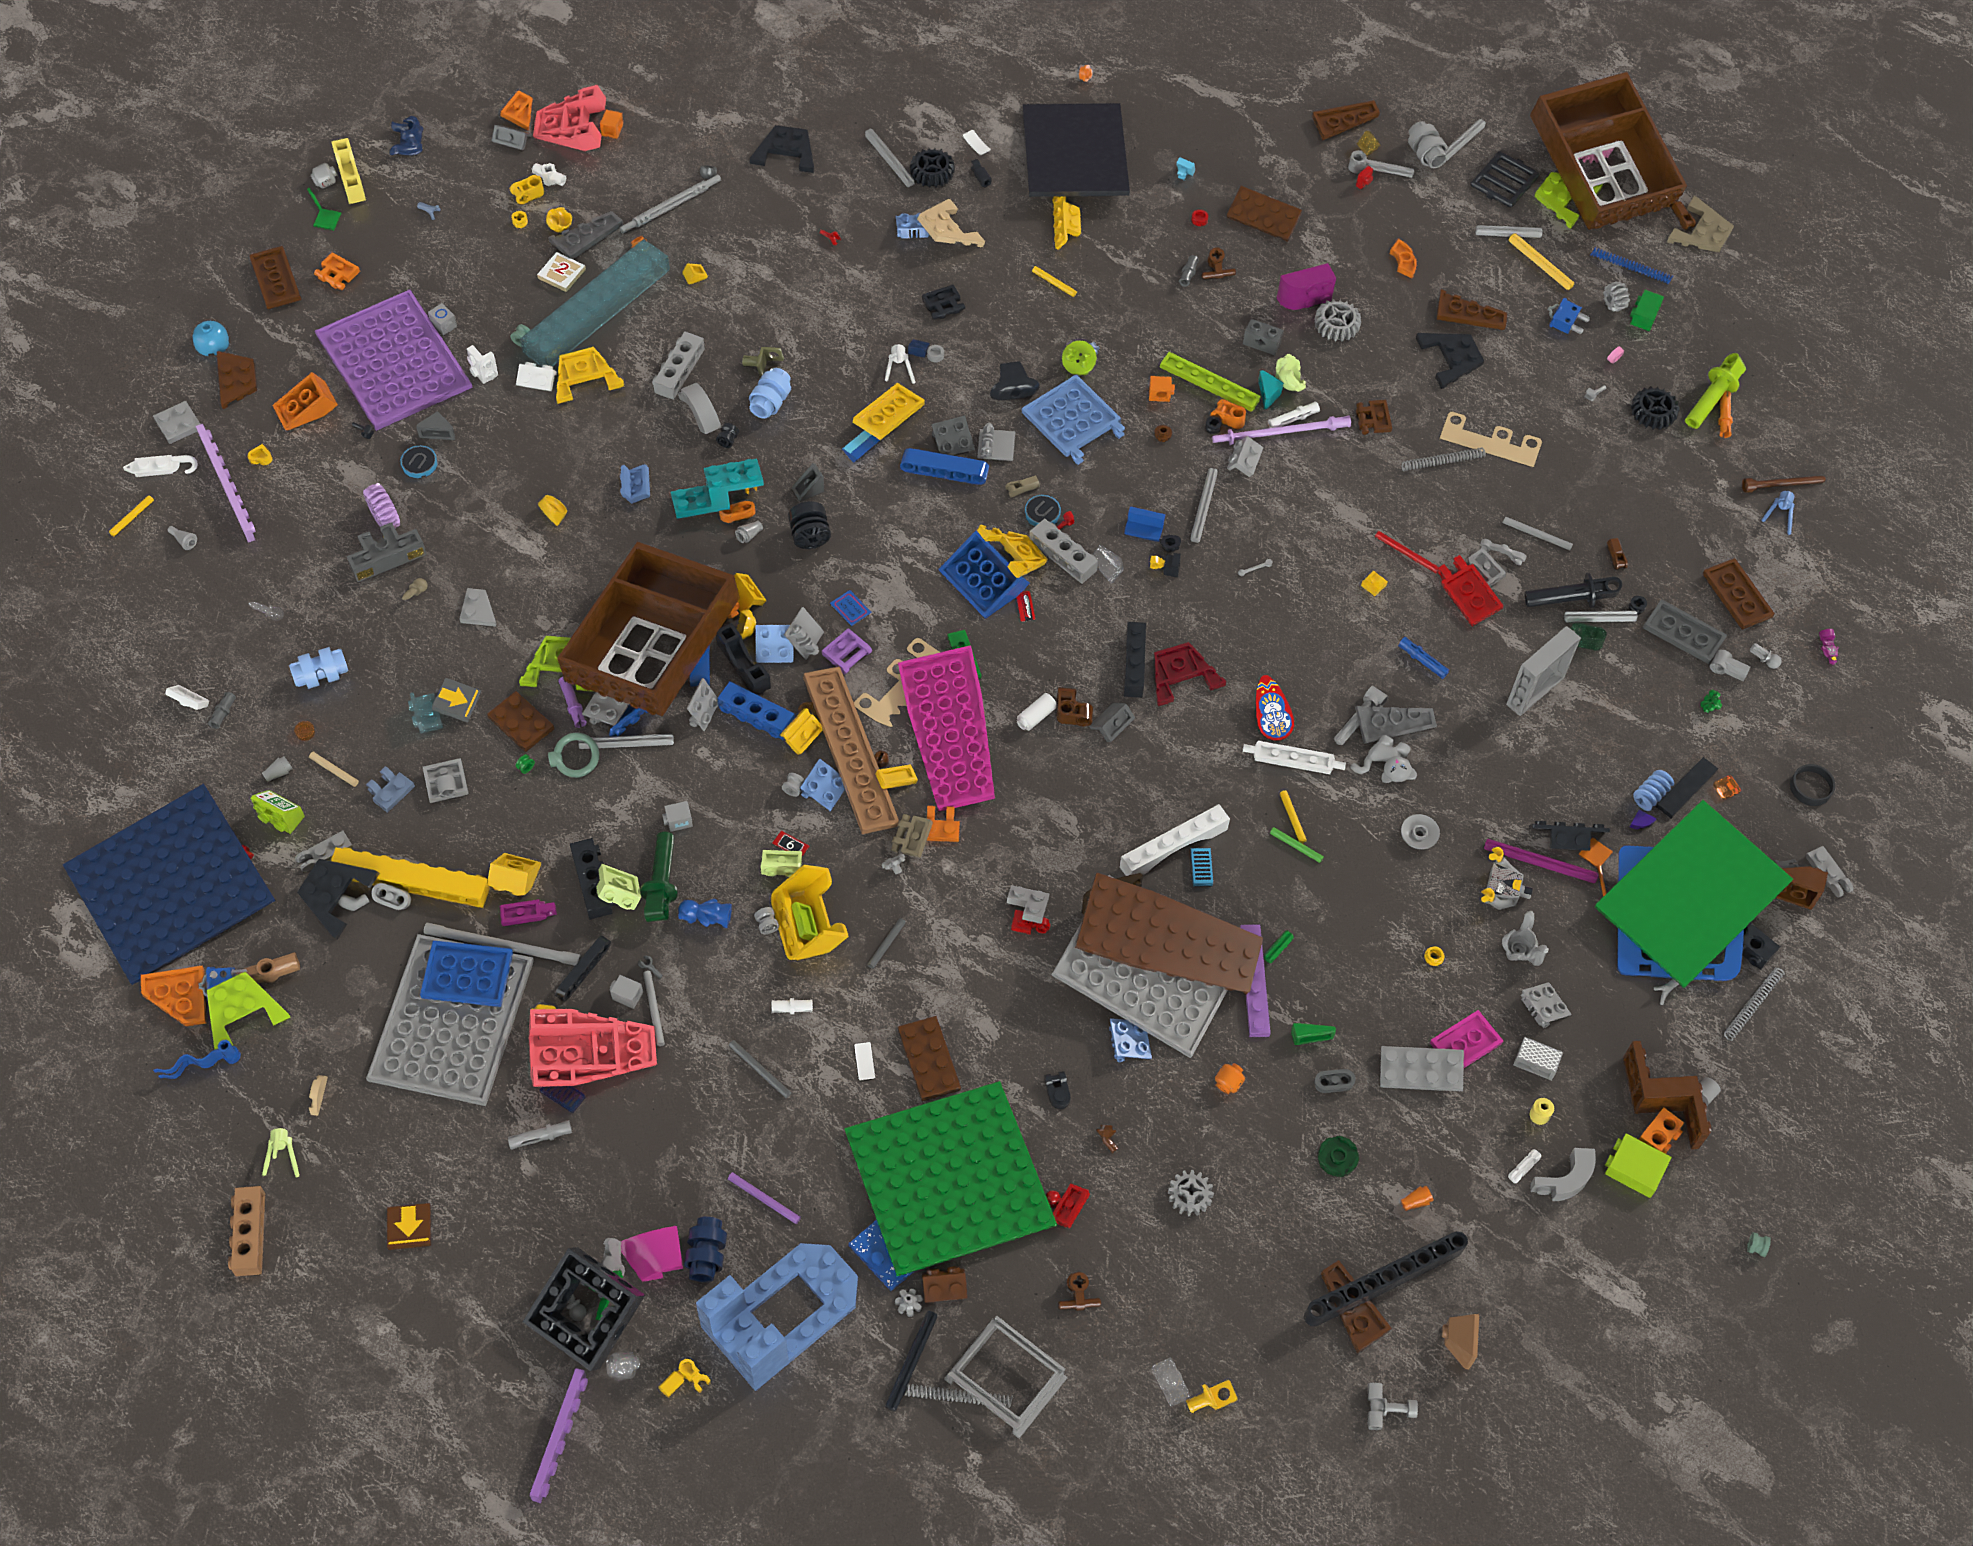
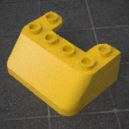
[771,865,849,960]

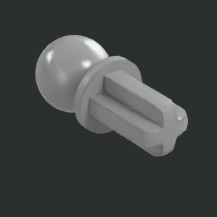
[1750,643,1781,669]

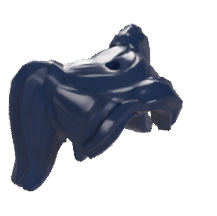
[389,116,424,155]

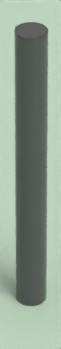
[729,1040,792,1099]

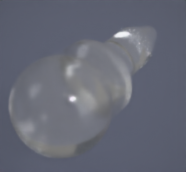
[248,602,284,621]

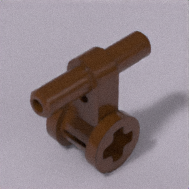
[1202,247,1236,279]
[1058,1272,1101,1311]

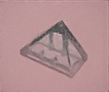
[1092,545,1124,584]

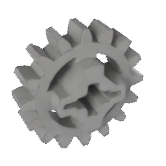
[1168,1170,1214,1216]

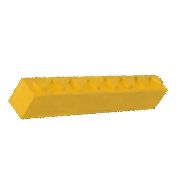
[331,847,490,908]

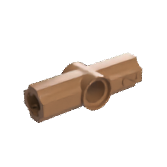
[236,952,301,984]

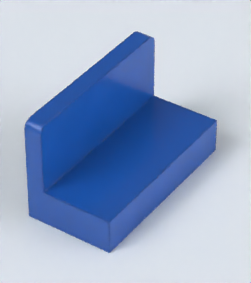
[1124,506,1165,542]

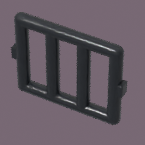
[1470,151,1540,207]

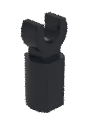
[971,159,992,187]

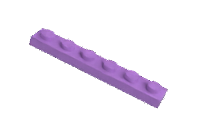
[1240,925,1270,1037]
[530,1368,588,1503]

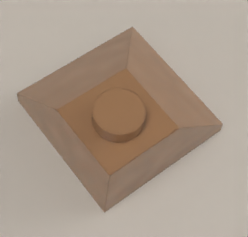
[1442,1314,1479,1369]

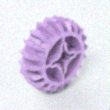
[363,483,400,529]

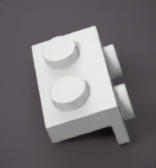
[467,345,498,384]
[516,362,557,392]

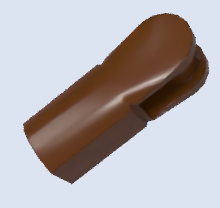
[1671,201,1696,230]
[1607,538,1628,570]

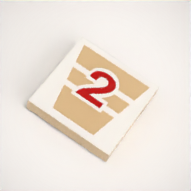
[537,252,586,292]

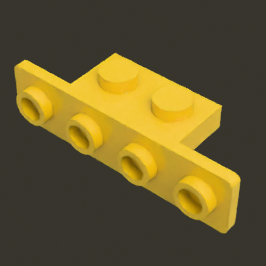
[1053,196,1081,250]

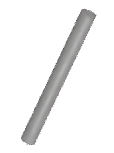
[1503,517,1573,550]
[643,971,665,1046]

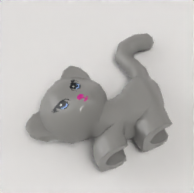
[1350,735,1417,783]

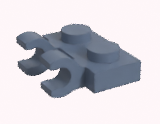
[366,766,415,813]

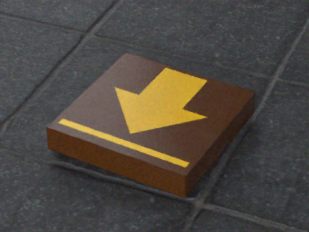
[387,1203,431,1250]

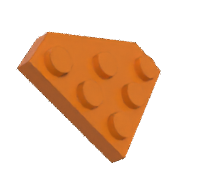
[141,966,207,1027]

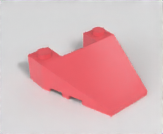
[533,85,606,151]

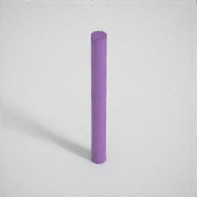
[728,1172,801,1224]

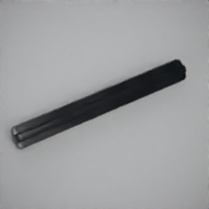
[886,1311,938,1411]

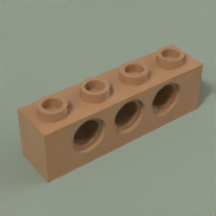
[228,1186,265,1276]

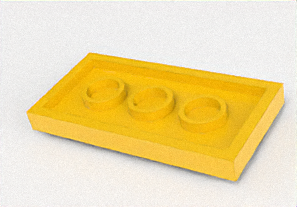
[853,383,925,440]

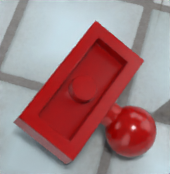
[1045,1183,1090,1229]

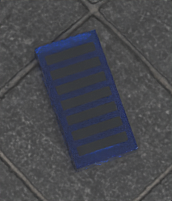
[539,1086,586,1113]

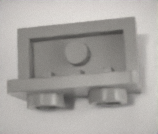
[1227,436,1263,477]

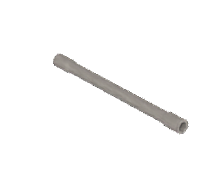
[424,923,581,966]

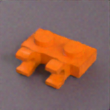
[927,806,960,842]

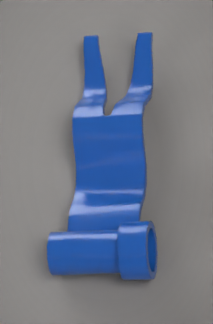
[153,1040,241,1079]

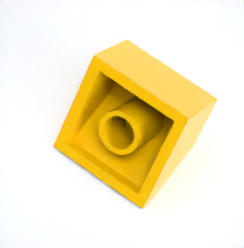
[487,853,541,896]

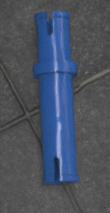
[1398,637,1450,679]

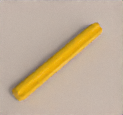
[1509,233,1574,290]

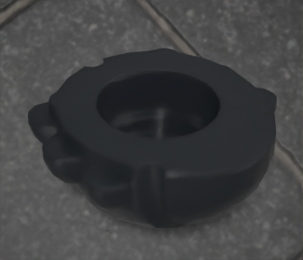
[1159,534,1181,552]

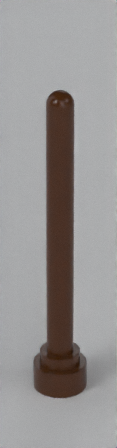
[1742,476,1826,493]

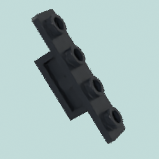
[1529,821,1610,851]

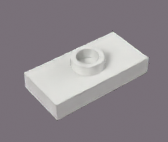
[165,685,209,710]

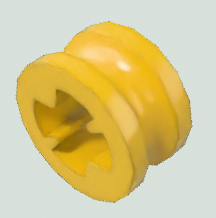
[512,211,528,228]

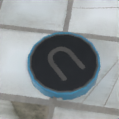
[401,446,437,478]
[1025,495,1061,526]

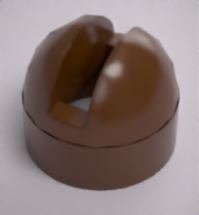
[874,750,889,767]

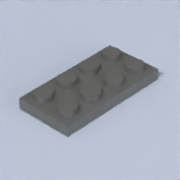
[1643,599,1727,664]

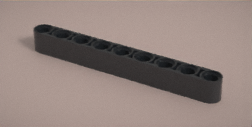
[1304,1231,1468,1327]

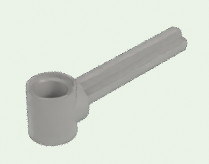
[1348,150,1414,178]
[1334,686,1388,745]

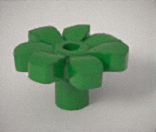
[1700,689,1722,713]

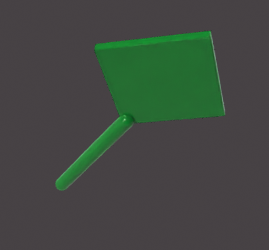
[307,188,342,230]

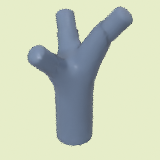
[417,202,440,220]

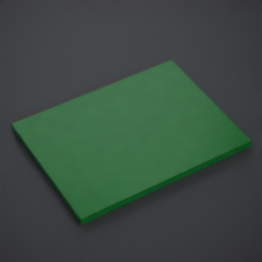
[1595,800,1793,988]

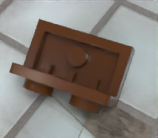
[922,1266,967,1303]

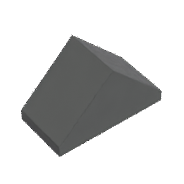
[417,411,455,440]
[791,463,824,501]

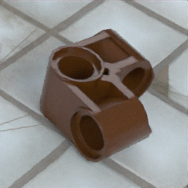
[1056,687,1093,726]

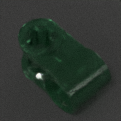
[1571,623,1607,651]

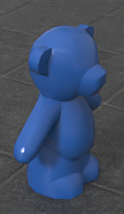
[678,899,732,928]

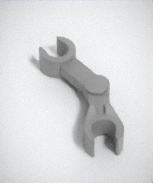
[1480,539,1527,565]

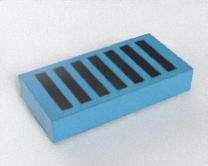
[1191,848,1213,886]

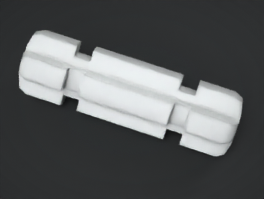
[1508,1149,1541,1183]

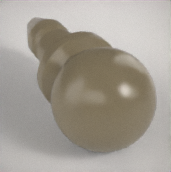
[402,578,428,600]

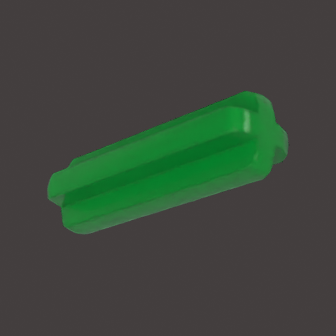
[1263,930,1294,963]

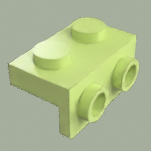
[761,850,802,877]

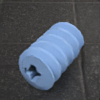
[1633,770,1674,811]

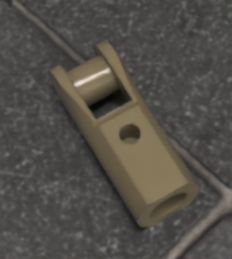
[1005,475,1039,497]

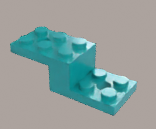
[671,459,764,519]

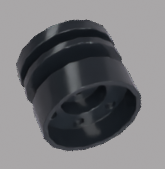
[788,501,831,549]

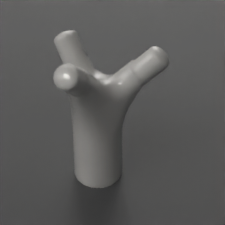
[1654,979,1679,1005]

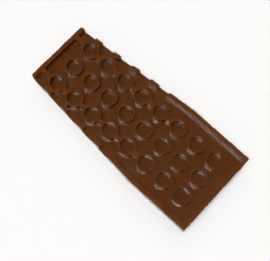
[1075,873,1263,994]

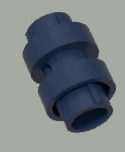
[684,1217,727,1282]

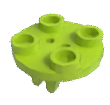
[1062,340,1097,376]

